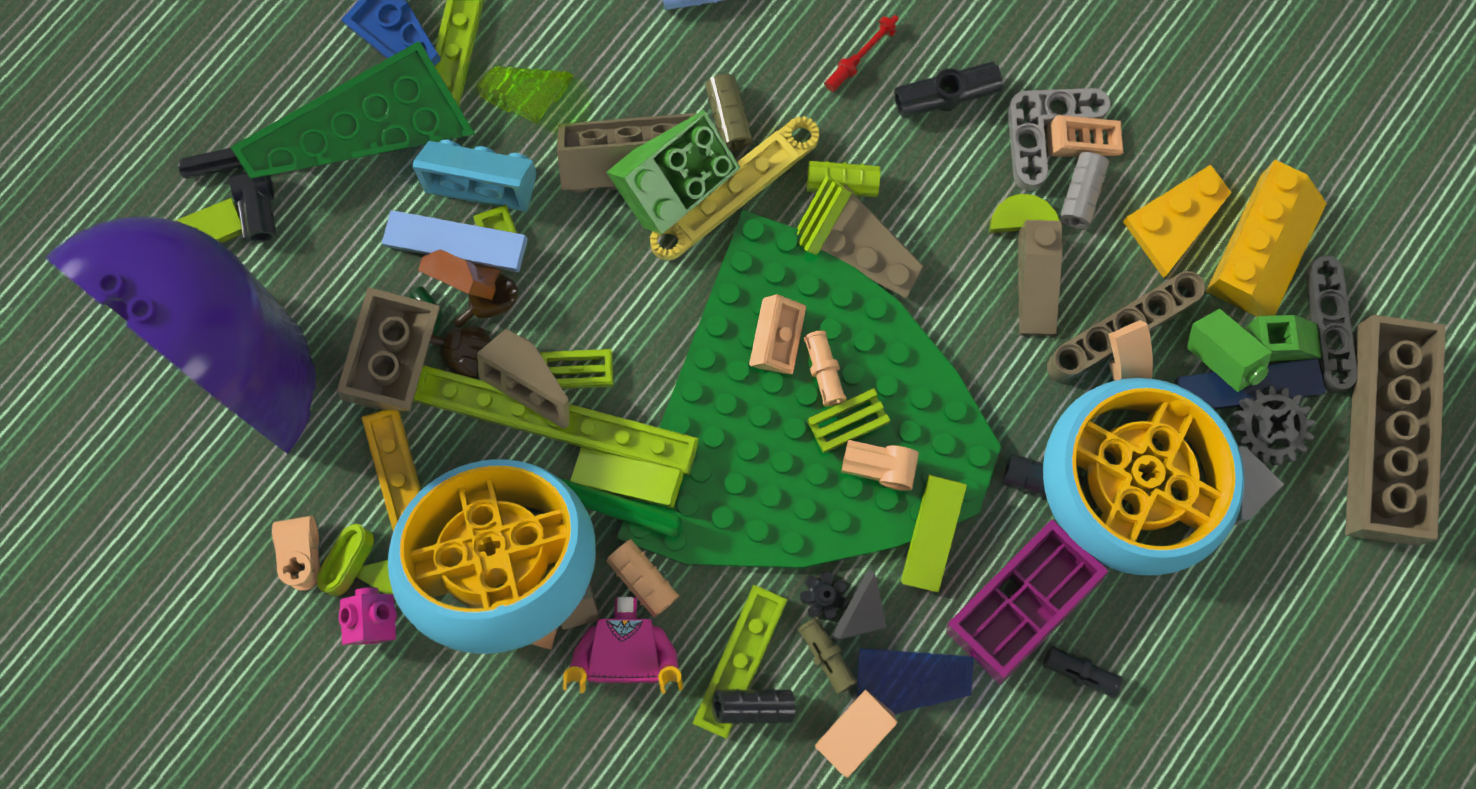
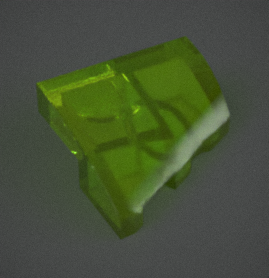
[476,66,574,125]

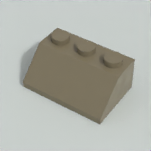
[336,287,440,411]

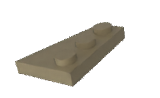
[821,185,924,298]

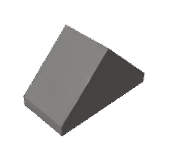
[1234,447,1284,525]

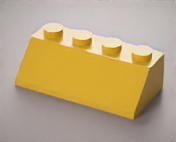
[1206,159,1327,317]

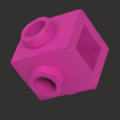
[339,588,397,645]

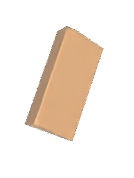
[750,294,806,375]
[815,689,897,778]

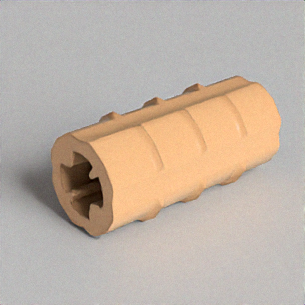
[606,539,679,618]

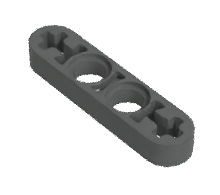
[1306,255,1358,393]

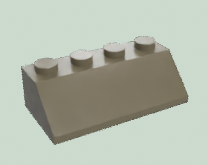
[557,113,696,193]

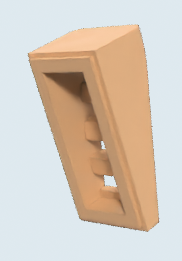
[1046,115,1123,157]

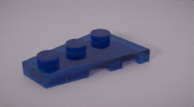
[856,647,974,715]

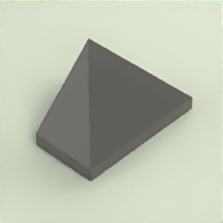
[830,569,887,642]

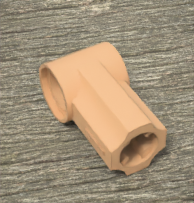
[841,440,919,491]

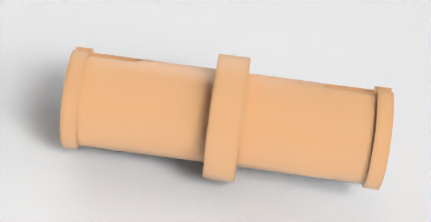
[804,330,846,407]

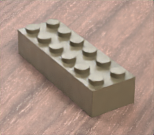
[1345,315,1446,546]

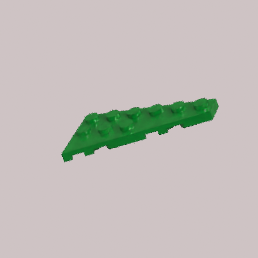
[231,41,475,179]

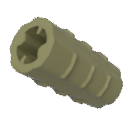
[705,74,752,151]

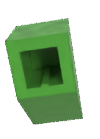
[1244,315,1322,362]

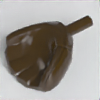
[454,273,518,328]
[430,327,491,378]

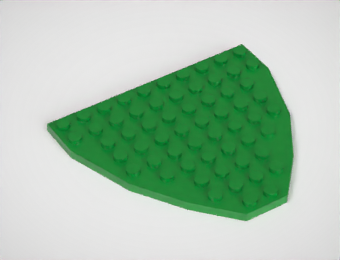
[617,210,1001,569]

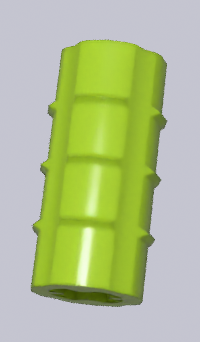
[807,160,880,198]

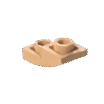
[1109,320,1153,381]

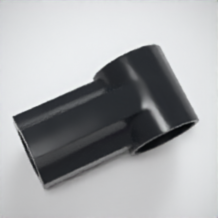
[229,172,277,243]

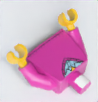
[563,597,683,694]

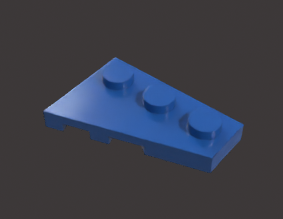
[341,0,441,66]

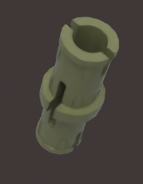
[798,617,858,695]

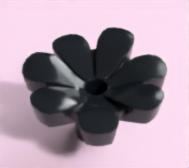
[800,571,848,620]

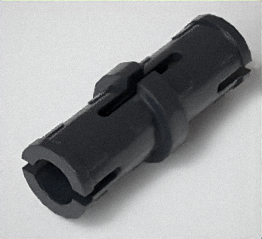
[1043,645,1123,699]

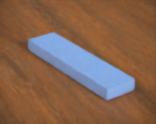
[382,210,528,272]

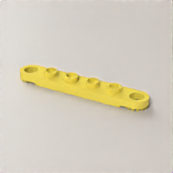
[650,116,819,260]

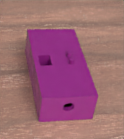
[946,519,1108,685]

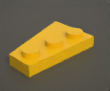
[1123,165,1231,278]

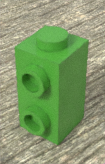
[1187,309,1272,392]

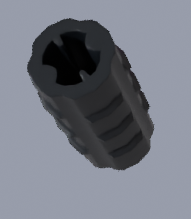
[1002,453,1083,498]
[712,688,795,725]

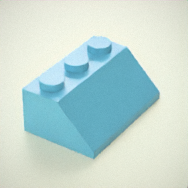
[412,140,537,212]

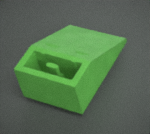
[606,111,741,235]

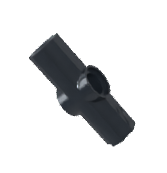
[894,61,1003,119]

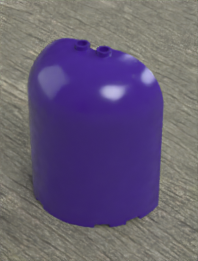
[45,217,316,454]

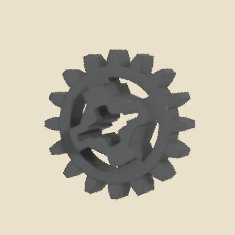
[1231,386,1315,466]

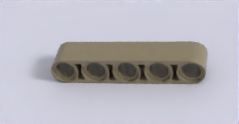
[1047,271,1205,383]

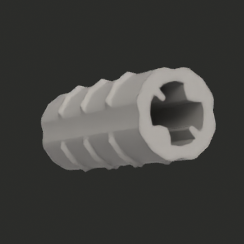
[1060,152,1109,229]

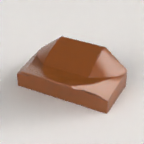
[418,249,501,300]

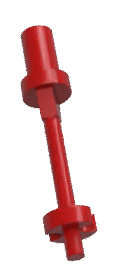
[824,15,899,92]

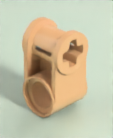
[272,516,320,591]

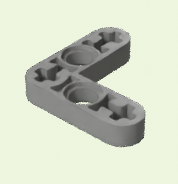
[1008,88,1110,191]

